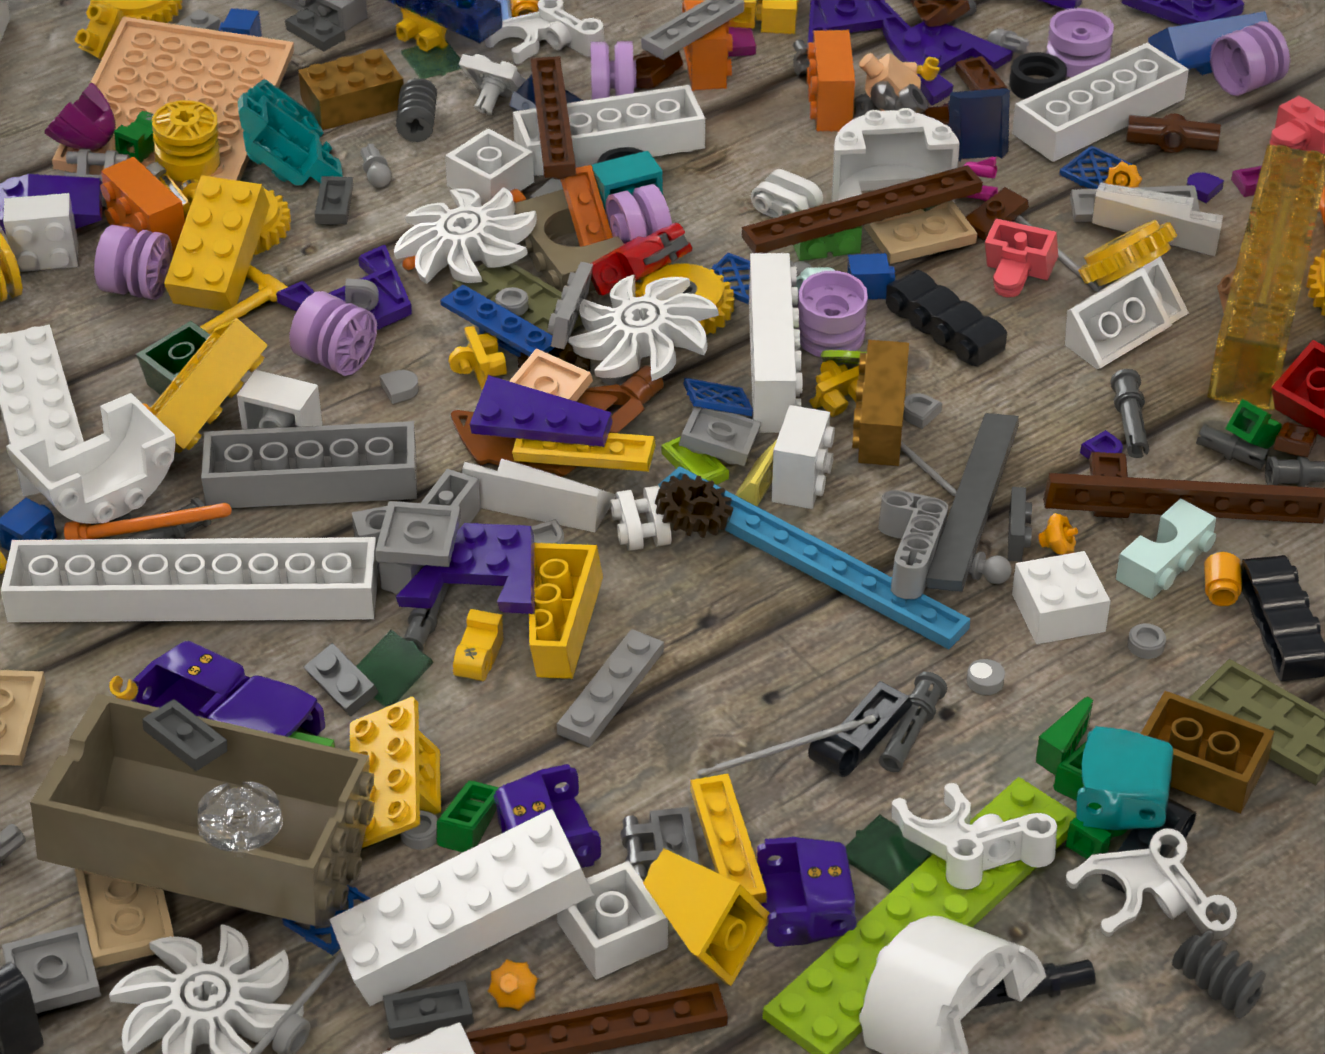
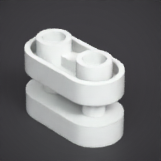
[751,169,823,218]
[610,486,672,551]

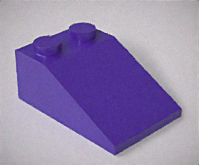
[0,174,102,235]

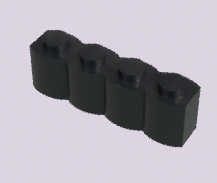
[886,270,1007,366]
[1241,555,1325,681]

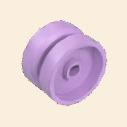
[1047,8,1114,77]
[591,41,636,100]
[605,184,672,244]

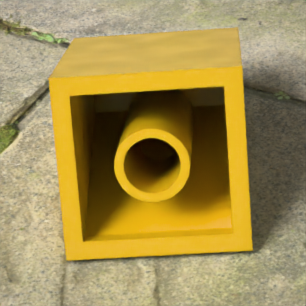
[643,848,770,986]

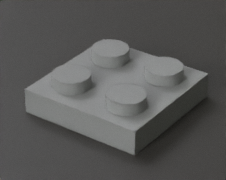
[679,406,761,466]
[375,501,461,567]
[2,924,101,1013]

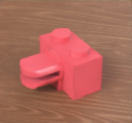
[1269,96,1325,157]
[985,218,1058,298]

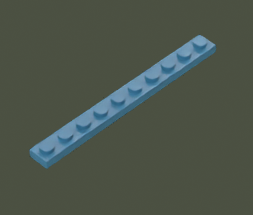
[658,466,970,650]

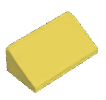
[735,440,777,506]

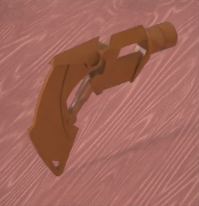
[451,365,664,477]

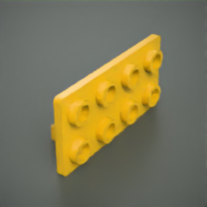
[350,697,441,848]

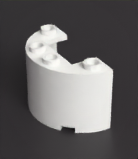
[831,108,960,202]
[6,393,176,524]
[859,916,1046,1054]

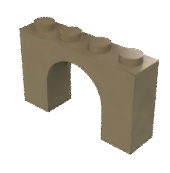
[514,189,624,293]

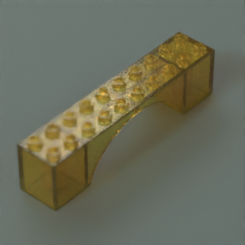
[1207,144,1325,411]

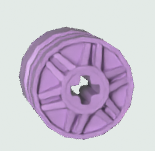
[1210,21,1290,96]
[94,225,173,300]
[797,271,868,357]
[290,291,377,376]

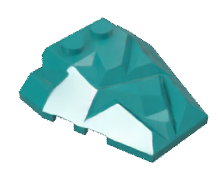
[238,78,343,186]

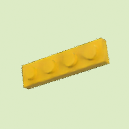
[512,433,656,472]
[690,774,767,904]

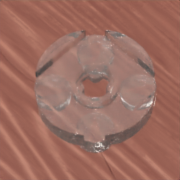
[197,781,282,857]

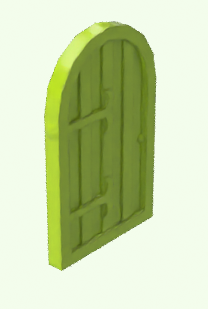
[821,350,867,364]

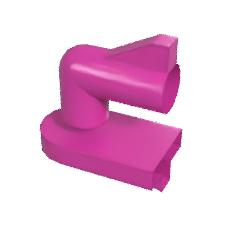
[964,157,998,201]

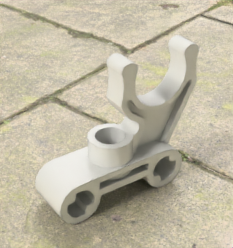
[483,0,605,64]
[892,783,1057,889]
[1066,829,1237,939]

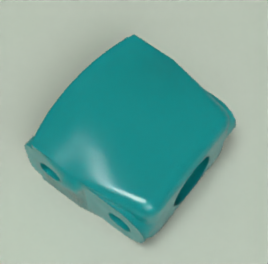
[1076,726,1174,830]

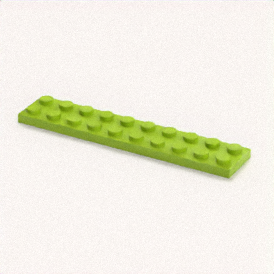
[762,777,1076,1054]

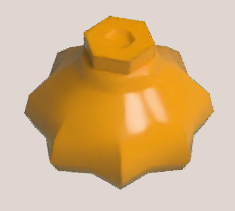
[1104,161,1142,188]
[1039,513,1078,555]
[487,959,539,1011]

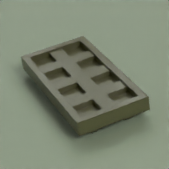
[452,263,583,336]
[1188,658,1325,785]

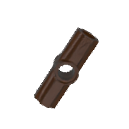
[1126,113,1221,153]

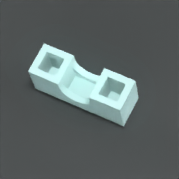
[1116,498,1216,600]

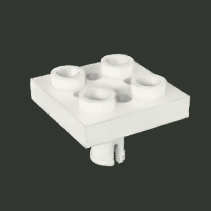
[458,54,526,115]

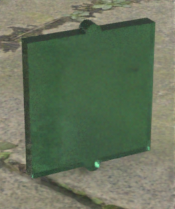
[401,39,462,79]
[356,629,434,707]
[845,814,933,891]

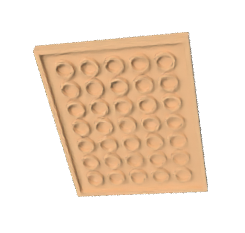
[52,17,294,188]

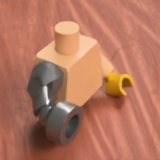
[859,53,940,114]

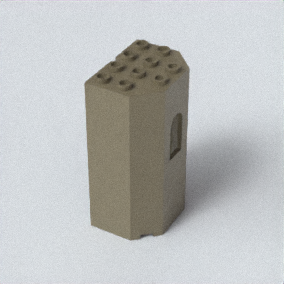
[30,694,375,926]

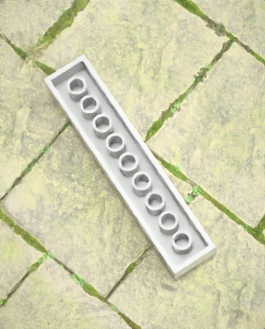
[1,537,378,622]

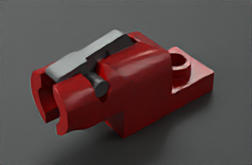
[590,223,692,296]

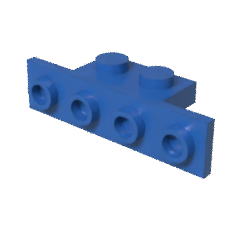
[440,285,555,357]

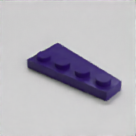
[470,375,613,447]

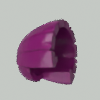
[44,82,116,151]

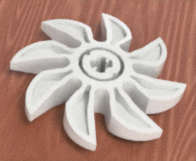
[394,187,537,284]
[568,275,719,381]
[109,924,304,1054]

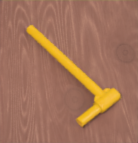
[200,264,288,335]

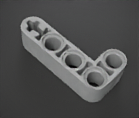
[878,490,948,599]

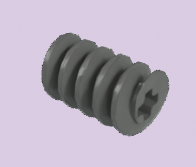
[396,78,437,142]
[1172,930,1266,1019]

